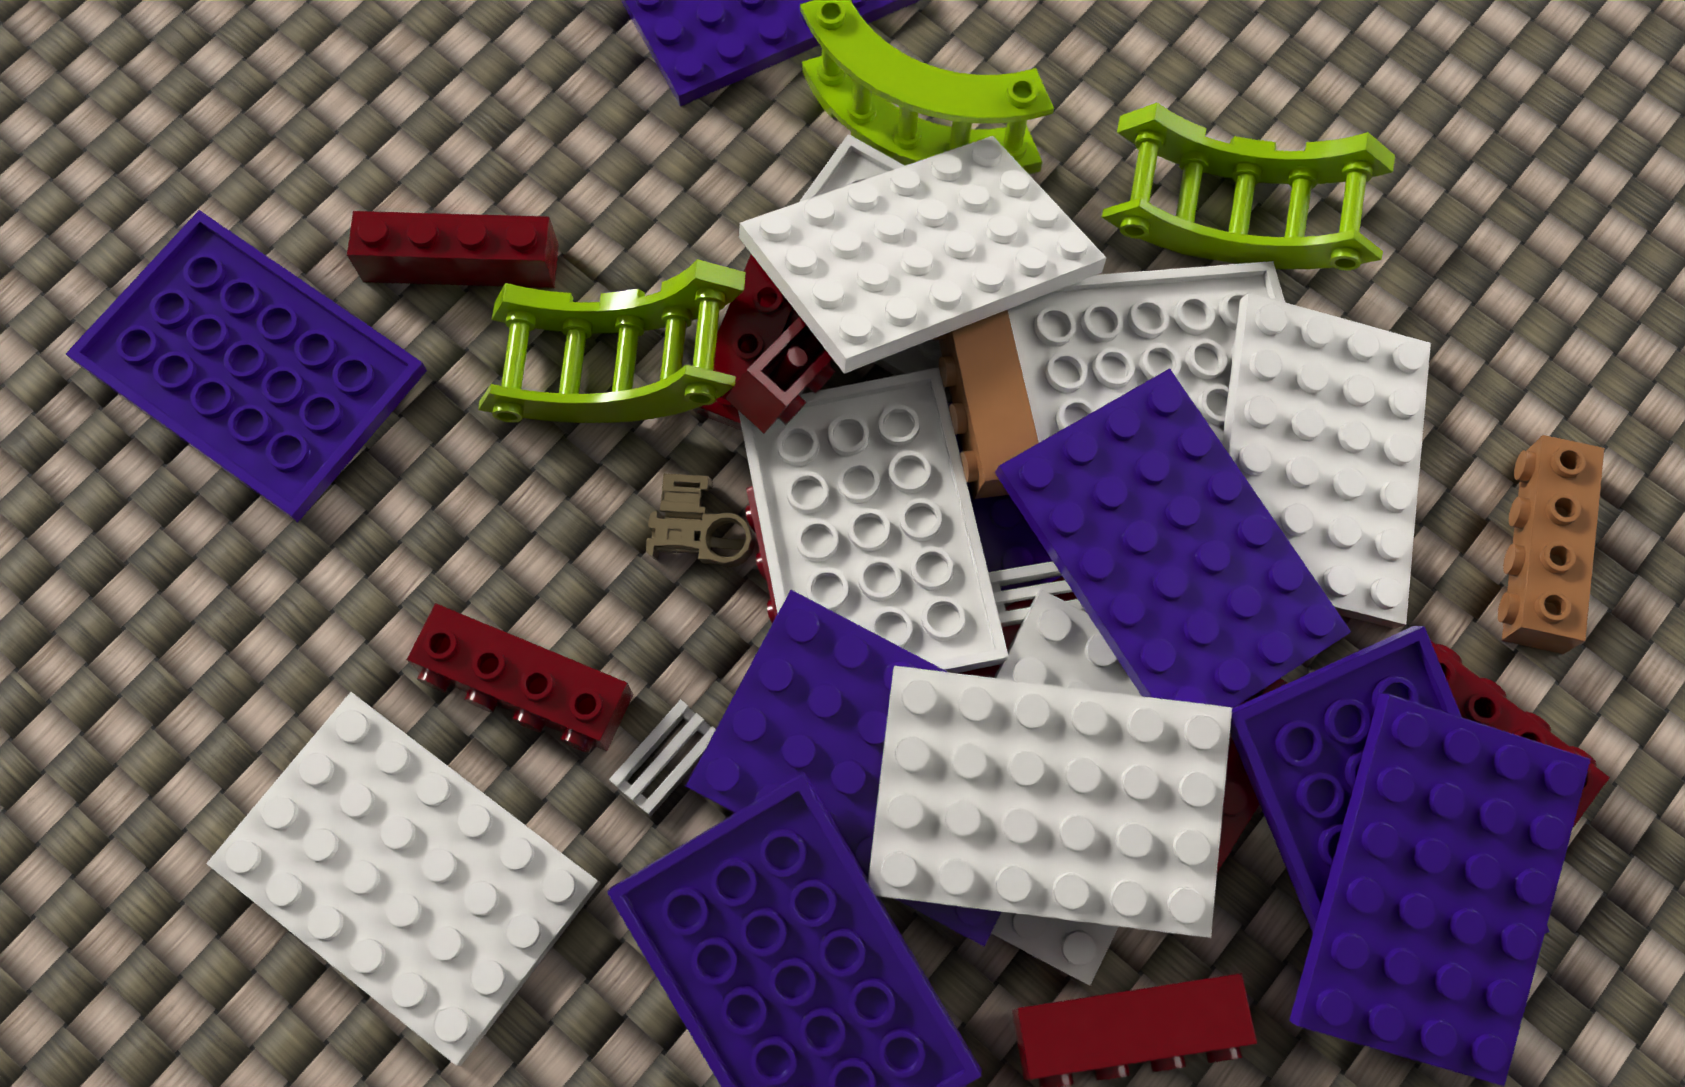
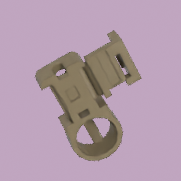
[646,473,755,568]

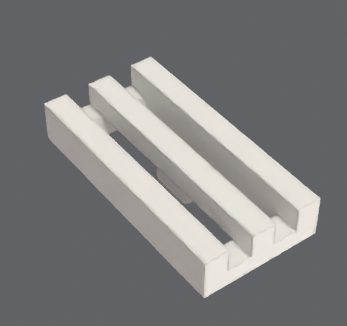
[988,561,1086,627]
[609,699,716,817]

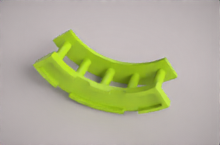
[800,0,1054,174]
[1102,102,1395,270]
[478,259,746,423]

